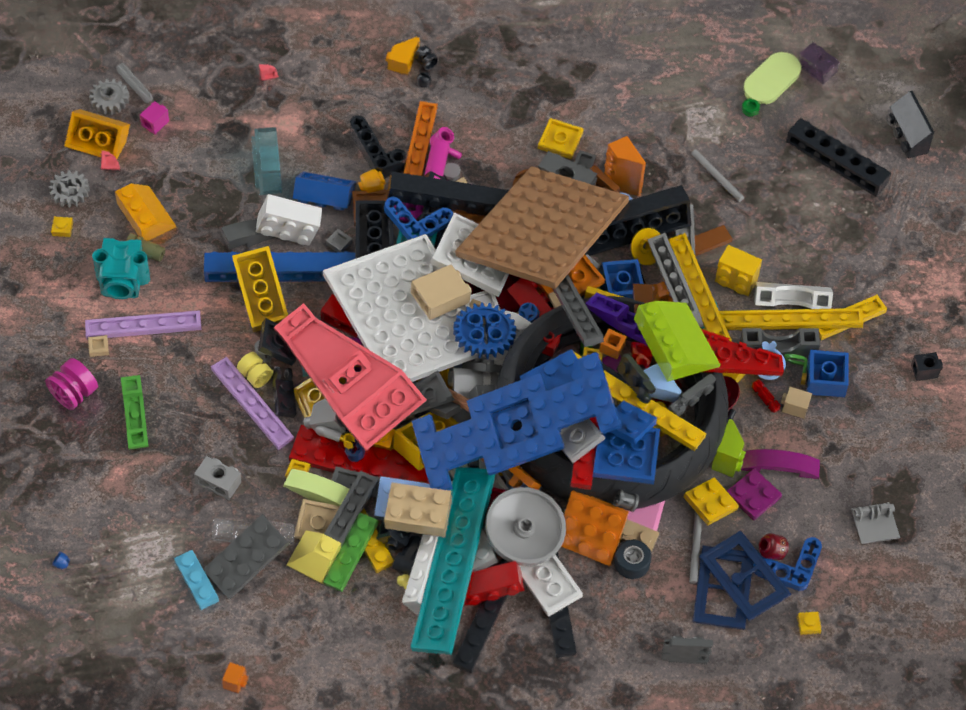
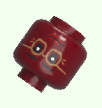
[758,533,789,561]

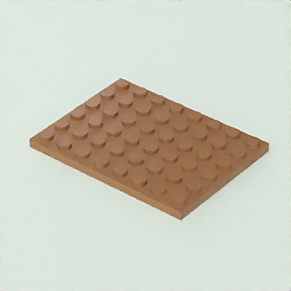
[455,166,629,289]

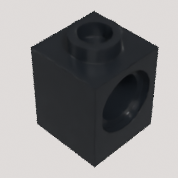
[911,352,943,381]

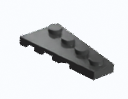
[407,371,455,417]

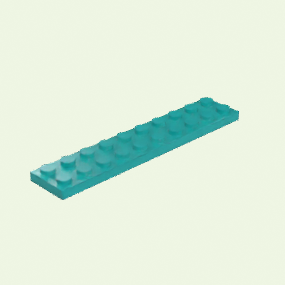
[410,467,496,655]

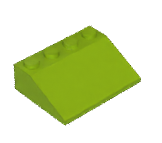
[634,301,720,382]

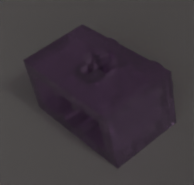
[798,42,840,85]

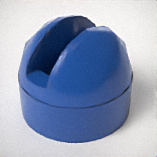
[52,551,70,569]

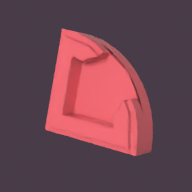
[259,64,278,81]
[101,151,120,170]

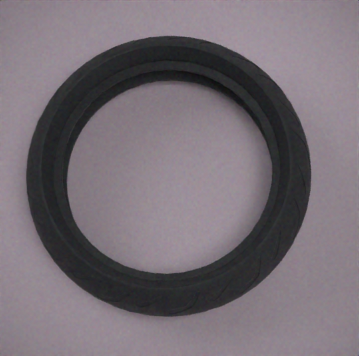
[496,296,728,510]

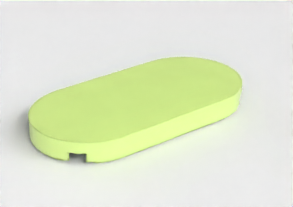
[744,52,801,105]

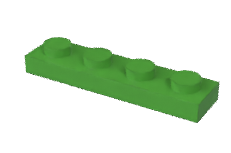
[323,513,379,592]

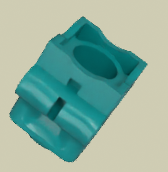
[92,238,151,299]

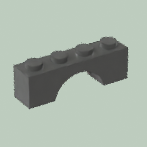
[740,328,820,357]

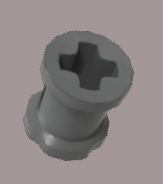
[613,489,639,512]

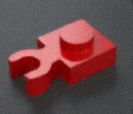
[631,342,652,369]

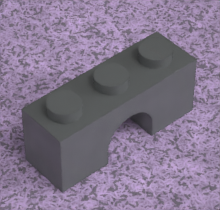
[538,151,597,185]

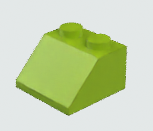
[711,419,746,478]

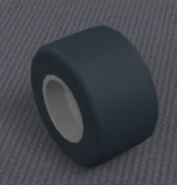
[614,539,652,579]

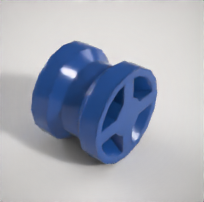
[519,302,540,323]

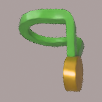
[784,354,808,385]

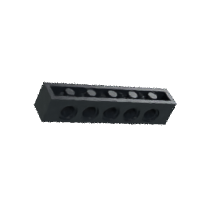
[786,118,891,197]

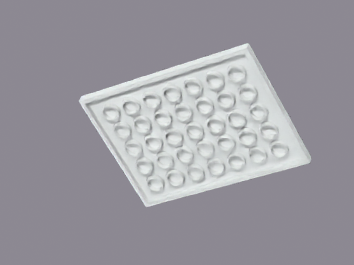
[323,234,487,382]

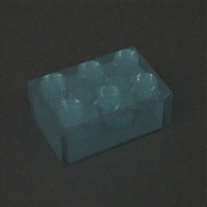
[251,127,282,195]

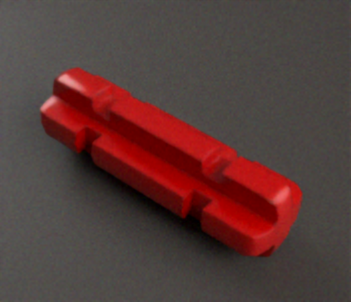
[752,379,781,413]

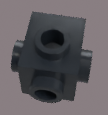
[376,521,411,550]

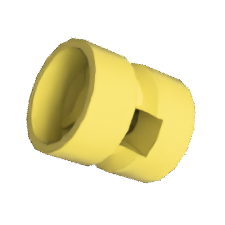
[237,352,273,388]

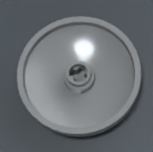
[485,487,566,566]

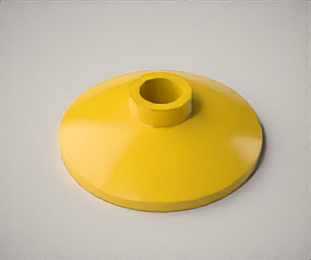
[630,228,661,265]

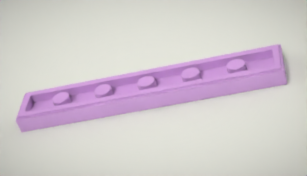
[85,310,201,340]
[211,357,294,450]

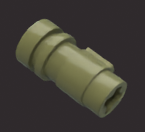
[126,233,166,262]

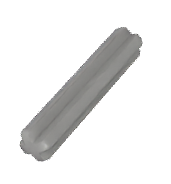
[116,63,153,103]

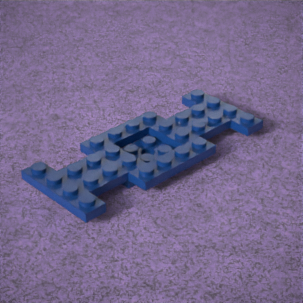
[412,352,621,491]

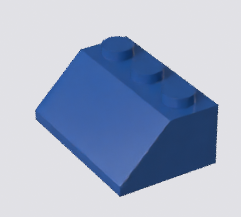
[293,171,356,210]

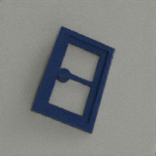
[699,531,792,621]
[693,545,753,630]

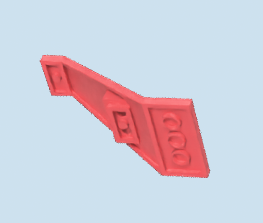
[274,303,427,451]

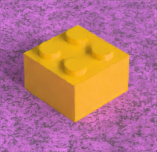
[715,245,762,297]

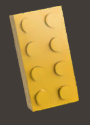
[232,246,288,332]

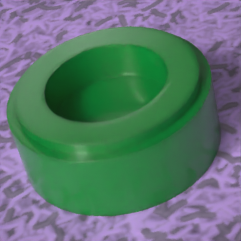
[742,99,760,117]

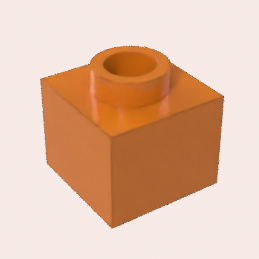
[599,329,627,359]
[222,662,248,694]

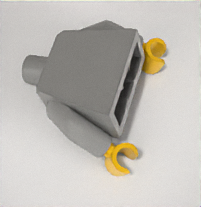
[304,399,355,449]

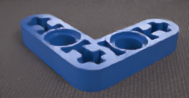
[384,197,453,240]
[753,537,822,591]

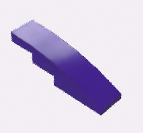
[585,293,648,346]

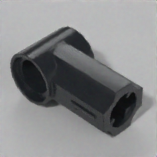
[392,535,421,576]

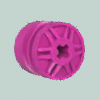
[45,358,98,410]

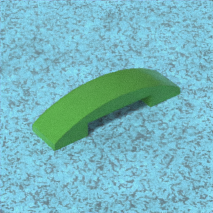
[121,375,148,449]

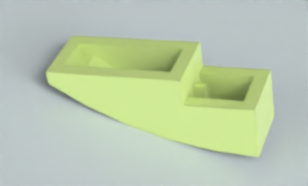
[283,469,349,506]

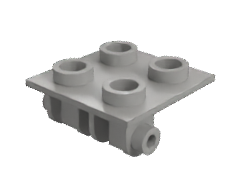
[851,502,900,544]

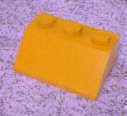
[64,109,130,159]
[115,183,176,241]

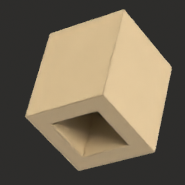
[781,387,812,419]

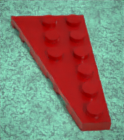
[701,329,784,376]

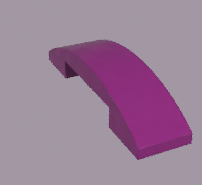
[741,449,820,479]

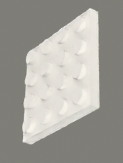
[430,212,509,297]

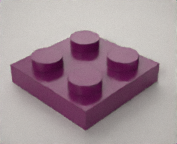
[727,468,782,521]

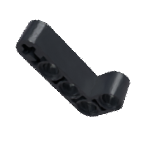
[350,115,406,179]

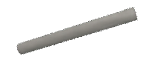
[691,149,744,202]
[689,512,702,584]

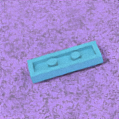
[174,550,219,610]

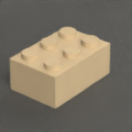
[384,482,452,537]

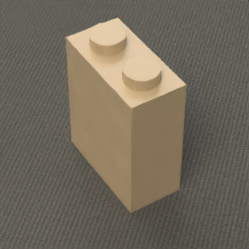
[411,264,472,320]

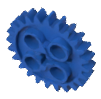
[453,302,516,359]

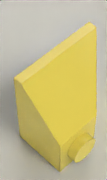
[287,530,341,584]

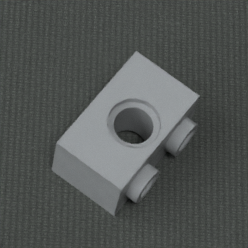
[194,456,241,500]

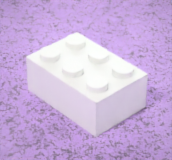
[256,194,322,246]

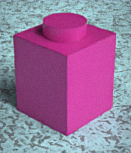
[140,101,169,135]

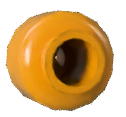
[358,169,386,193]

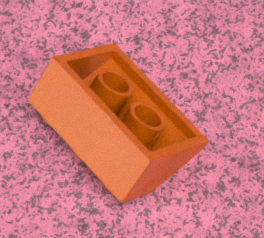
[605,136,646,196]

